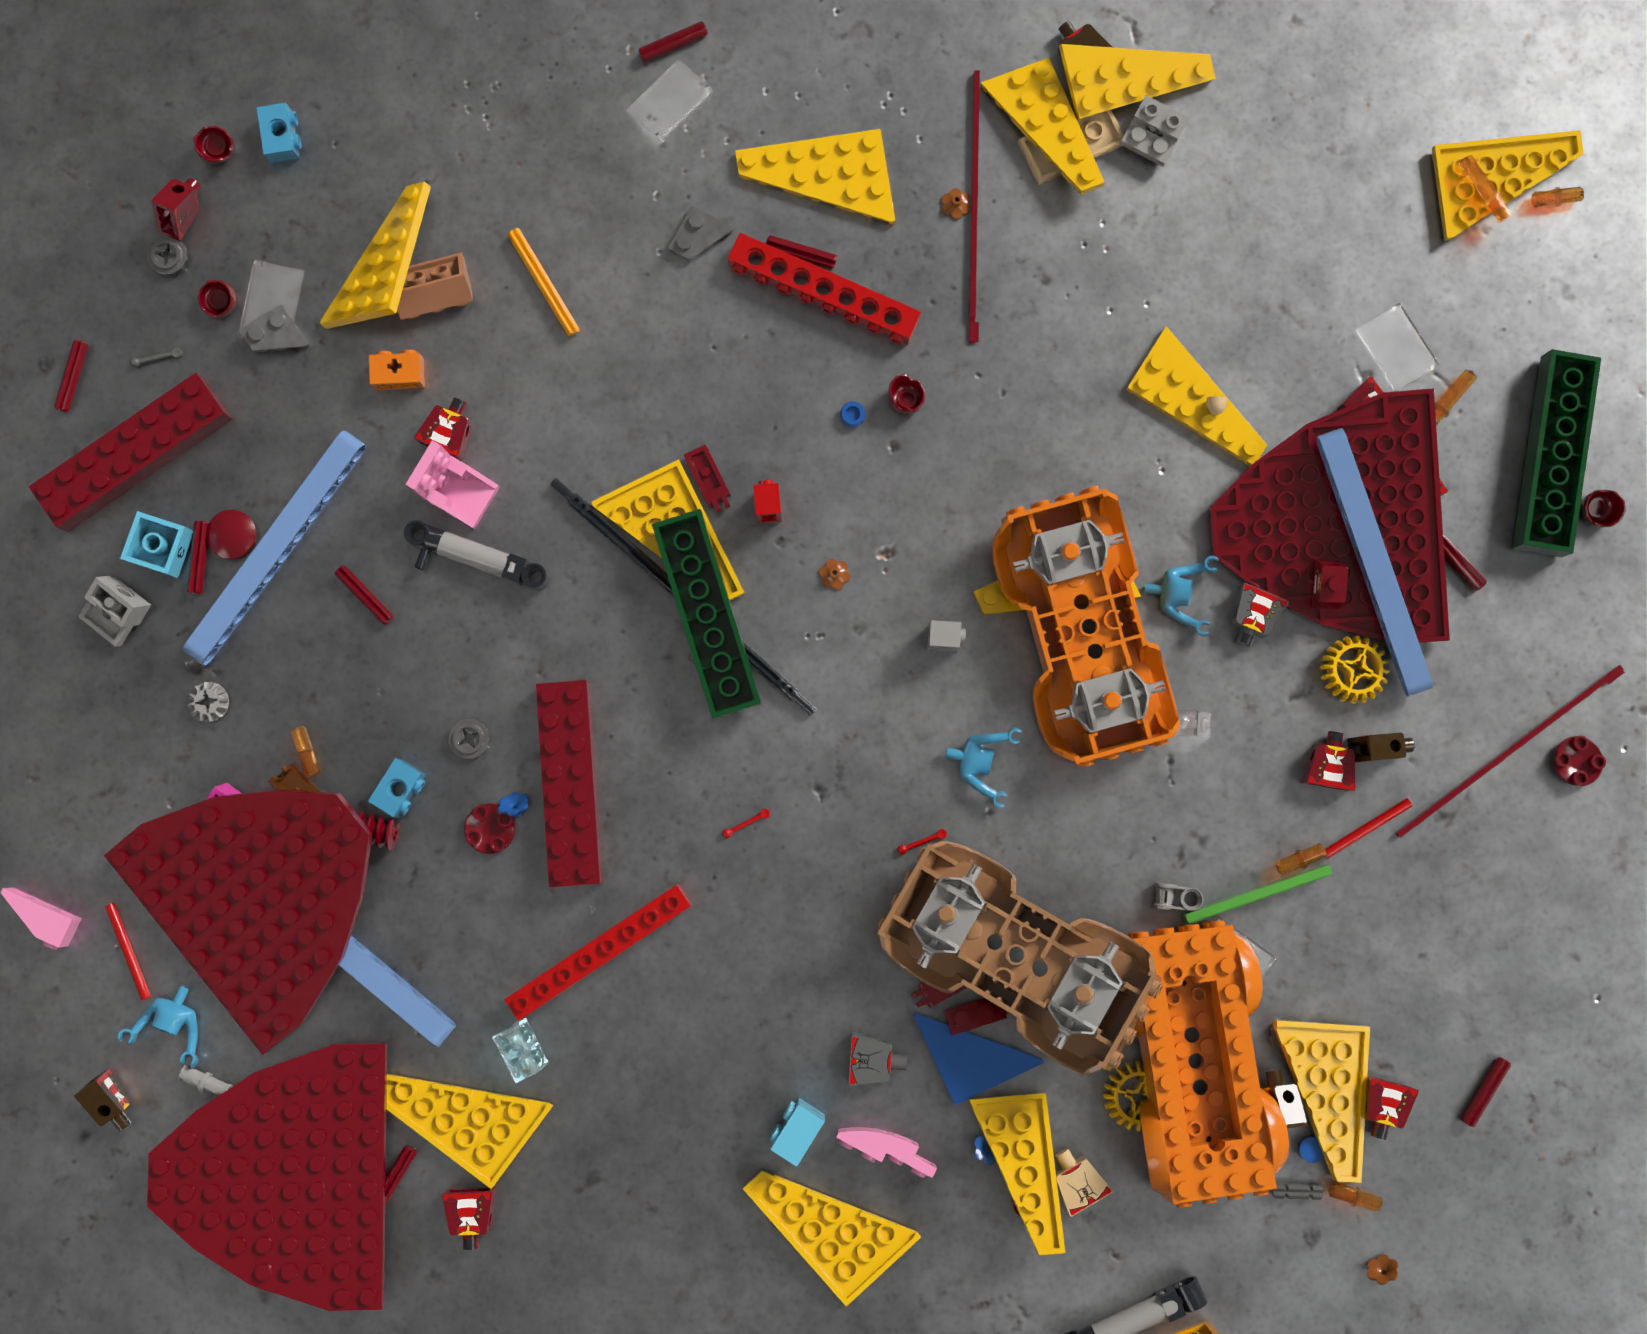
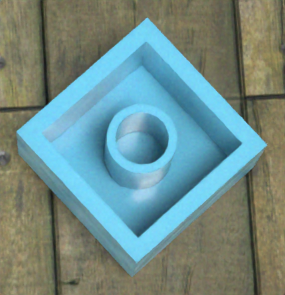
[120,511,193,578]
[769,1098,825,1167]

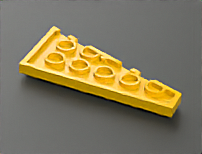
[980,58,1105,195]

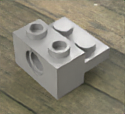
[1120,95,1189,167]
[78,575,151,647]

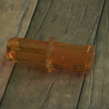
[1531,187,1584,208]
[291,726,321,777]
[1275,843,1327,875]
[1329,1181,1383,1212]

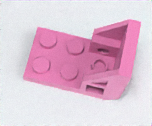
[405,440,500,529]

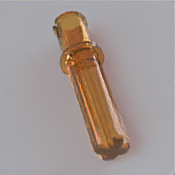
[1459,155,1513,223]
[1435,369,1477,426]

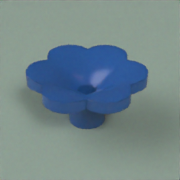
[498,792,529,818]
[974,1134,995,1165]

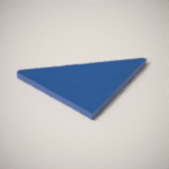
[913,1013,1044,1105]

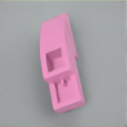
[836,1127,937,1178]

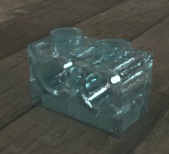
[492,1018,549,1083]

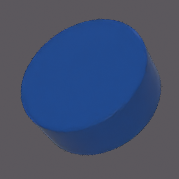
[840,401,865,428]
[1298,1135,1324,1163]

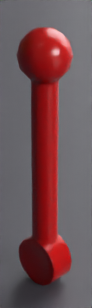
[722,809,770,839]
[897,829,947,855]

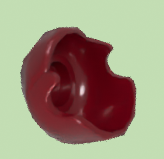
[193,126,234,164]
[198,280,237,318]
[887,374,925,414]
[1582,489,1626,527]

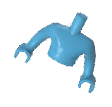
[1144,556,1219,637]
[945,727,1022,808]
[117,986,199,1068]

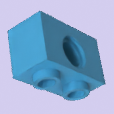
[256,102,302,163]
[368,758,426,818]

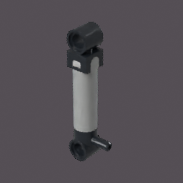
[404,520,550,591]
[1064,1276,1208,1334]

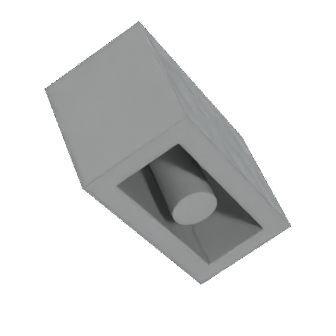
[927,620,966,652]

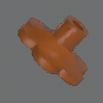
[942,188,971,219]
[819,559,850,590]
[1367,1255,1399,1285]

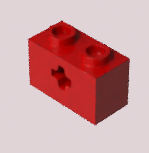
[753,480,782,523]

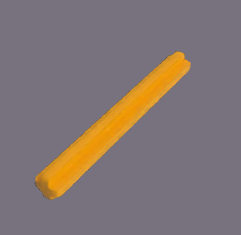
[508,228,579,337]

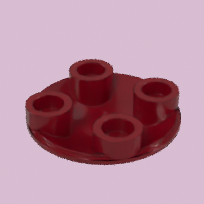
[206,510,256,559]
[1553,735,1606,786]
[464,803,515,854]

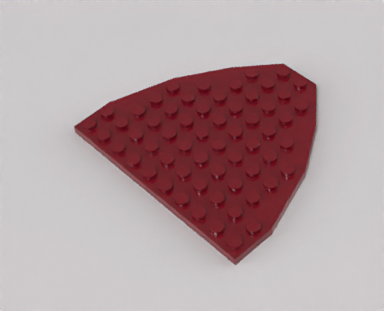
[1210,388,1450,643]
[104,789,372,1055]
[147,1043,387,1311]

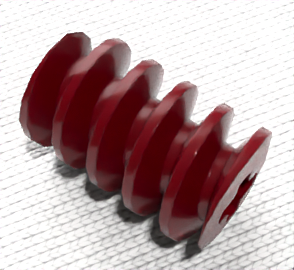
[353,809,400,851]

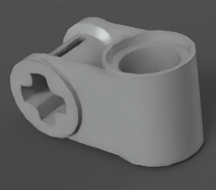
[1152,883,1204,911]

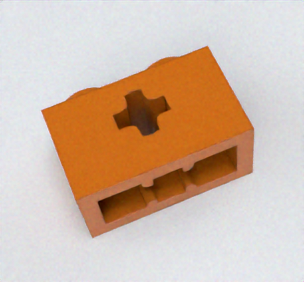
[369,349,425,390]

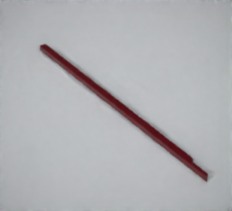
[969,70,980,343]
[1395,665,1625,838]

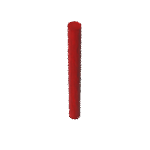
[1322,798,1413,859]
[104,903,151,1001]

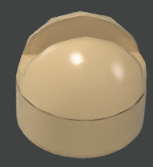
[1206,396,1227,415]

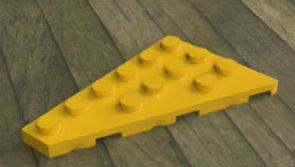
[735,129,895,225]
[1432,130,1584,241]
[320,181,431,329]
[591,459,745,601]
[1273,1020,1370,1183]
[387,1074,553,1189]
[743,1170,921,1307]

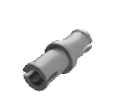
[178,1065,233,1096]

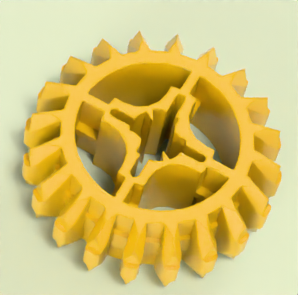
[1320,636,1390,704]
[1103,1060,1149,1131]

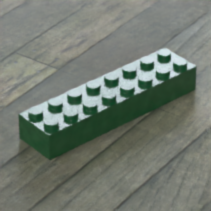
[1513,349,1601,558]
[652,509,762,720]

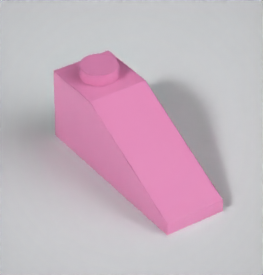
[1,888,82,950]

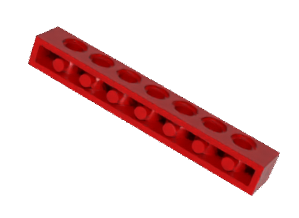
[728,233,921,345]
[504,884,692,1021]

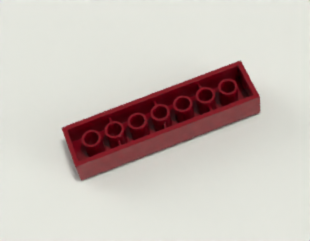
[29,372,233,532]
[536,680,603,888]

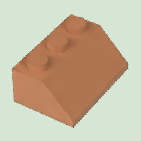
[397,252,473,320]

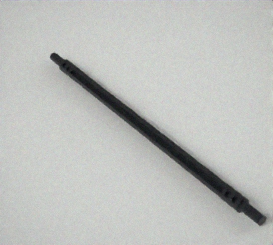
[550,478,817,716]

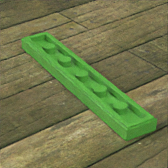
[1181,865,1332,924]

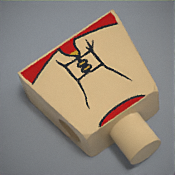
[1055,1148,1113,1217]

